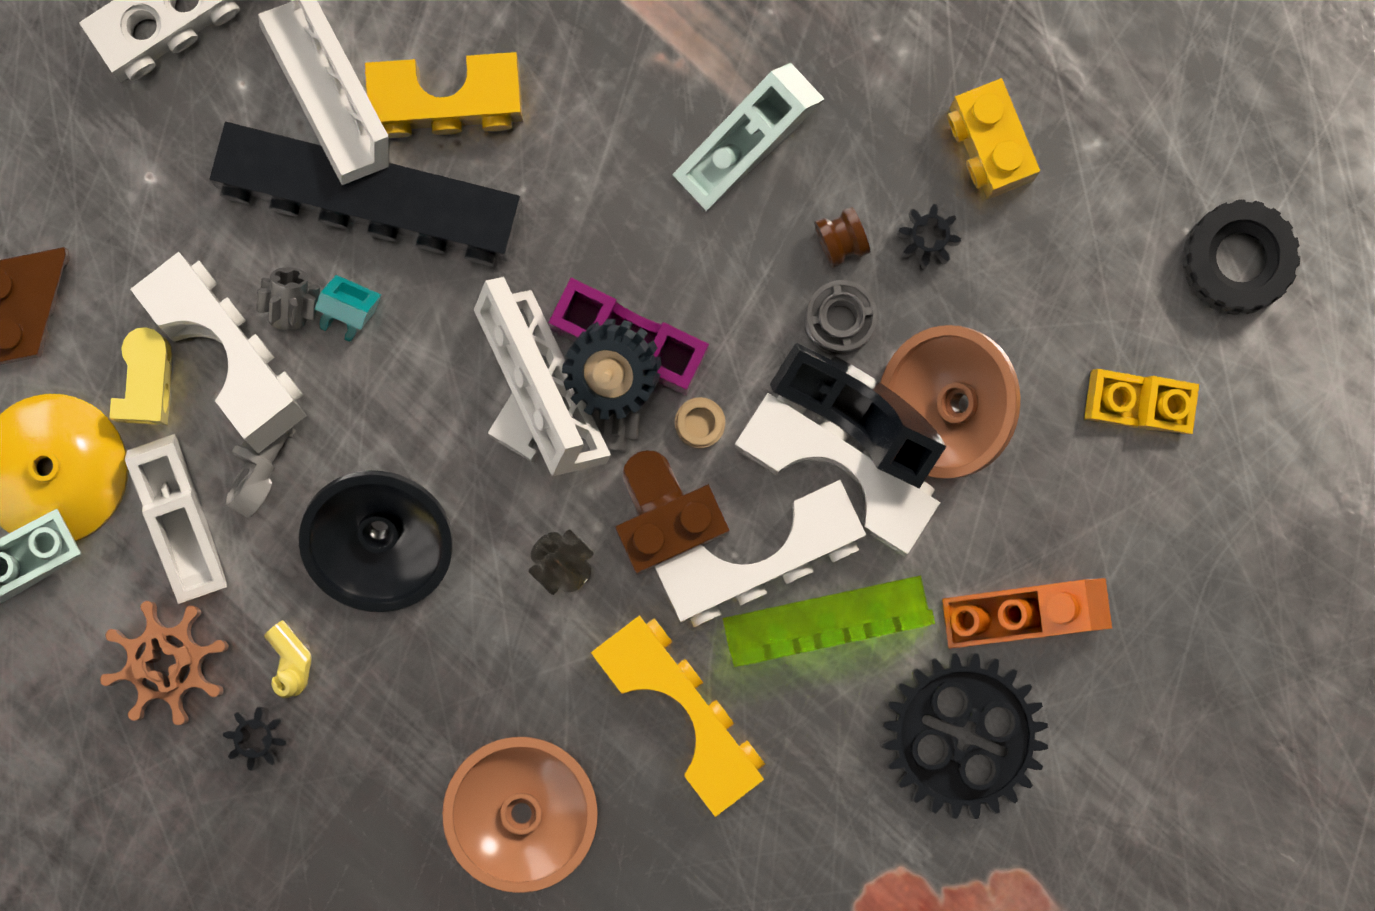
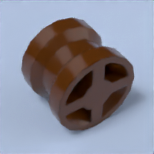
[814,207,871,268]

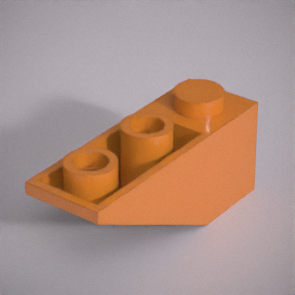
[942,578,1112,649]

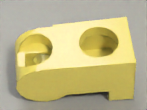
[109,327,172,425]

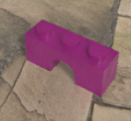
[548,277,709,396]

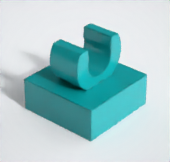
[314,275,382,342]

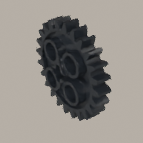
[882,653,1048,819]

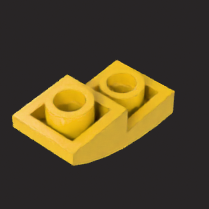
[1084,369,1199,434]

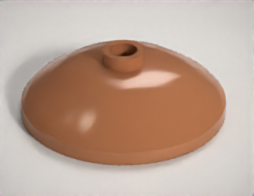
[880,325,1020,479]
[442,737,598,893]

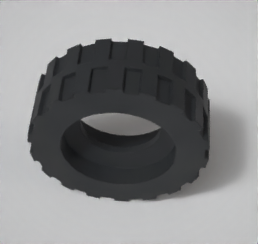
[1183,199,1301,315]

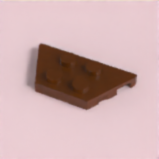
[0,247,70,365]

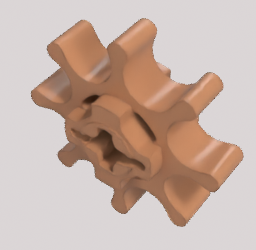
[100,601,229,725]

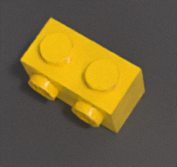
[947,78,1040,200]

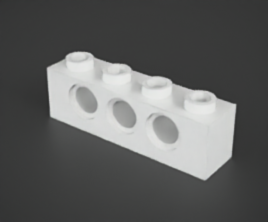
[79,0,247,82]

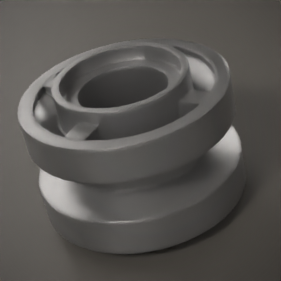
[805,280,878,355]

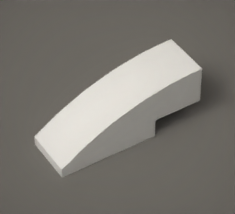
[125,434,227,604]

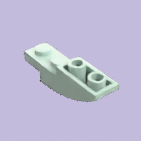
[0,509,82,604]

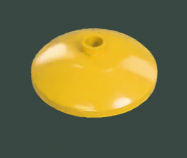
[0,394,129,542]

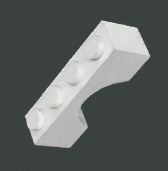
[130,252,307,453]
[734,393,941,556]
[655,480,866,627]

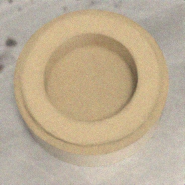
[675,397,725,449]

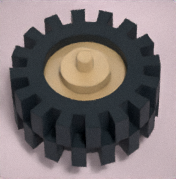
[562,319,661,420]

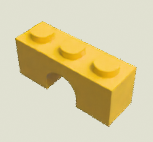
[365,52,523,138]

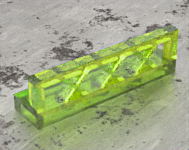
[722,575,935,668]

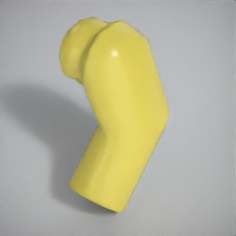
[264,620,312,698]

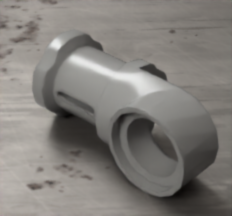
[225,428,297,518]

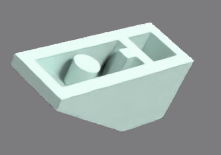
[672,63,825,211]

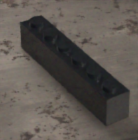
[209,121,522,266]

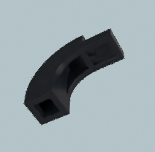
[770,343,946,489]

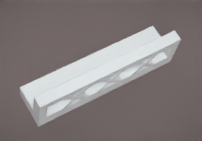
[258,0,389,185]
[474,277,611,476]

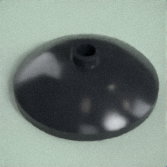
[299,470,453,612]

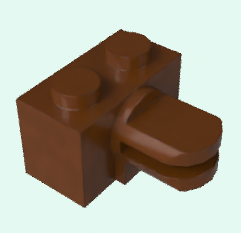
[615,450,730,575]

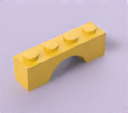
[590,615,766,817]

